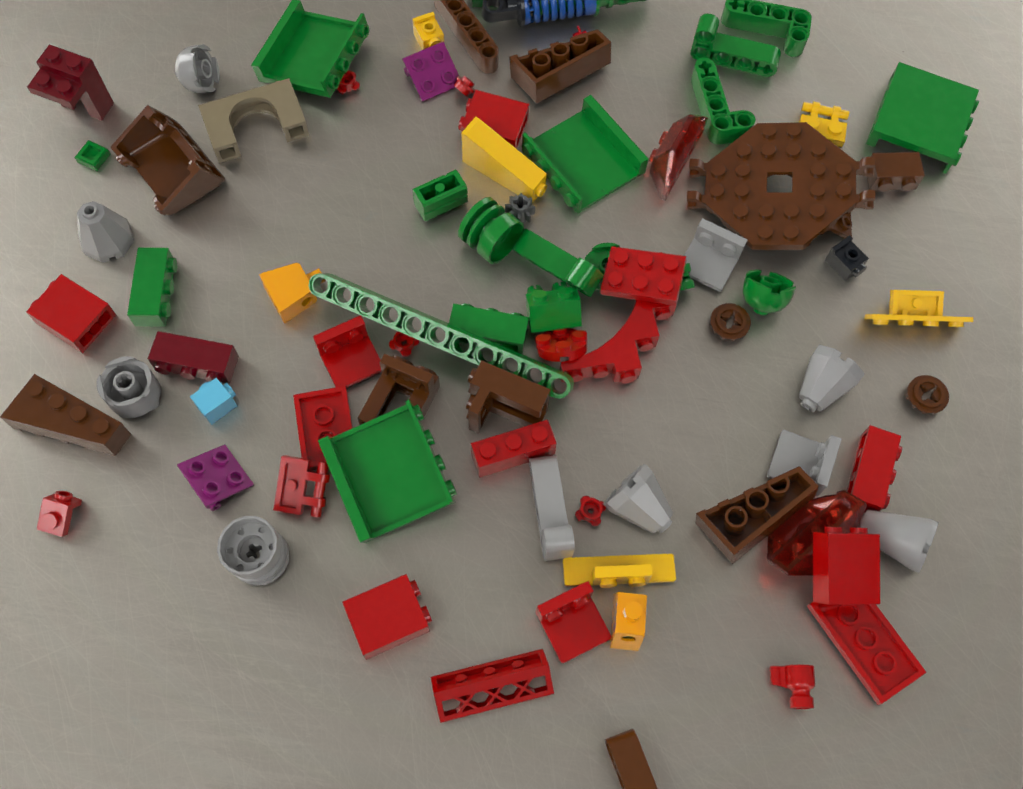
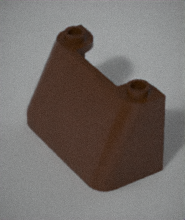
[111,105,225,216]

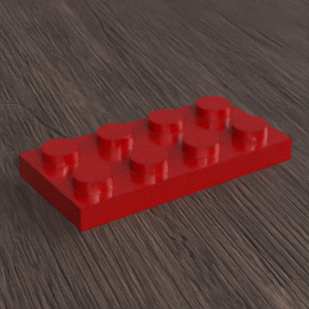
[807,602,927,705]

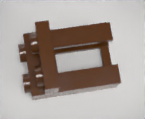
[358,354,440,425]
[466,360,551,434]

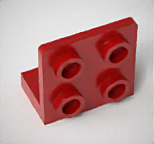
[313,315,381,388]
[536,581,612,664]

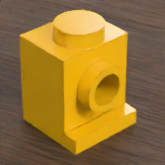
[412,12,444,50]

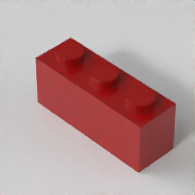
[471,419,557,478]
[843,425,902,513]

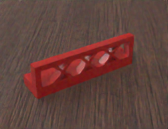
[431,649,554,723]

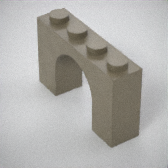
[198,78,310,164]

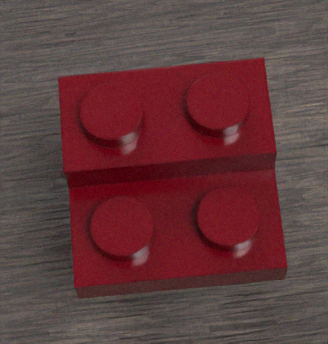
[27,44,114,121]

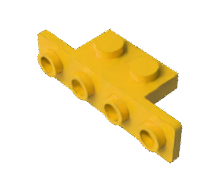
[865,290,973,327]
[563,554,676,588]

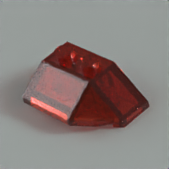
[649,114,708,201]
[767,490,867,576]

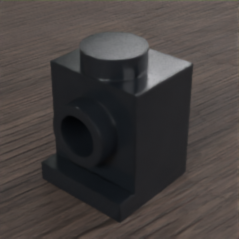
[825,235,869,281]

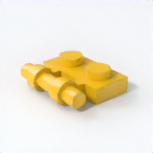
[799,101,850,147]

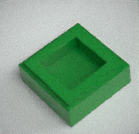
[74,140,111,171]

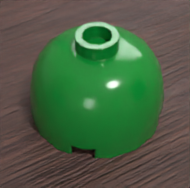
[743,270,796,315]

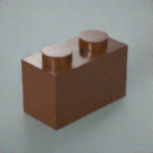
[867,152,925,192]

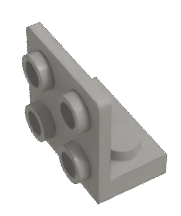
[684,218,747,292]
[767,430,842,497]

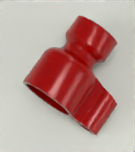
[770,665,815,709]

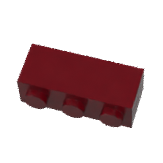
[147,331,239,384]

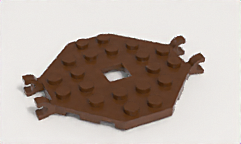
[687,122,875,250]

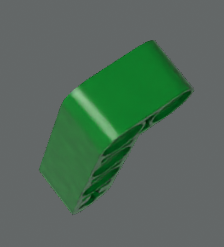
[721,0,812,57]
[690,13,781,77]
[691,58,756,145]
[512,228,604,298]

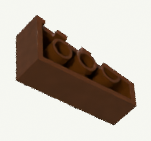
[509,29,611,104]
[0,374,131,456]
[695,466,819,564]

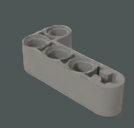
[529,455,575,561]

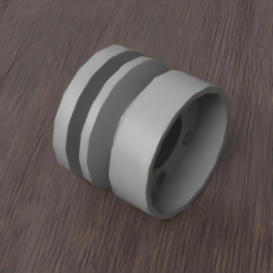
[217,516,290,586]

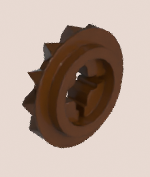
[710,303,751,342]
[906,375,949,415]

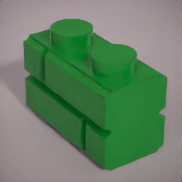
[412,170,468,221]

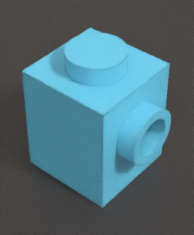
[190,378,237,425]

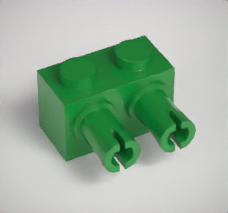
[525,282,582,333]

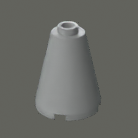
[854,509,938,573]

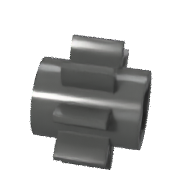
[505,193,535,223]

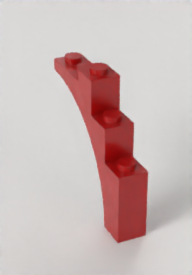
[560,252,676,383]

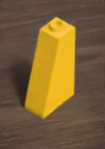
[461,117,547,203]

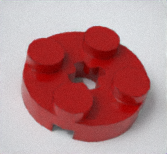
[535,328,588,362]

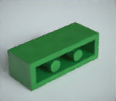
[127,247,177,327]
[449,303,529,354]

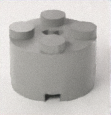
[97,356,161,418]

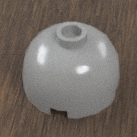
[175,44,220,93]

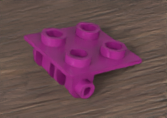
[402,42,459,102]
[177,444,254,511]

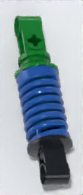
[482,0,646,27]

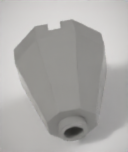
[77,201,134,263]
[799,345,865,412]
[603,464,673,533]

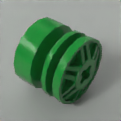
[458,197,524,265]

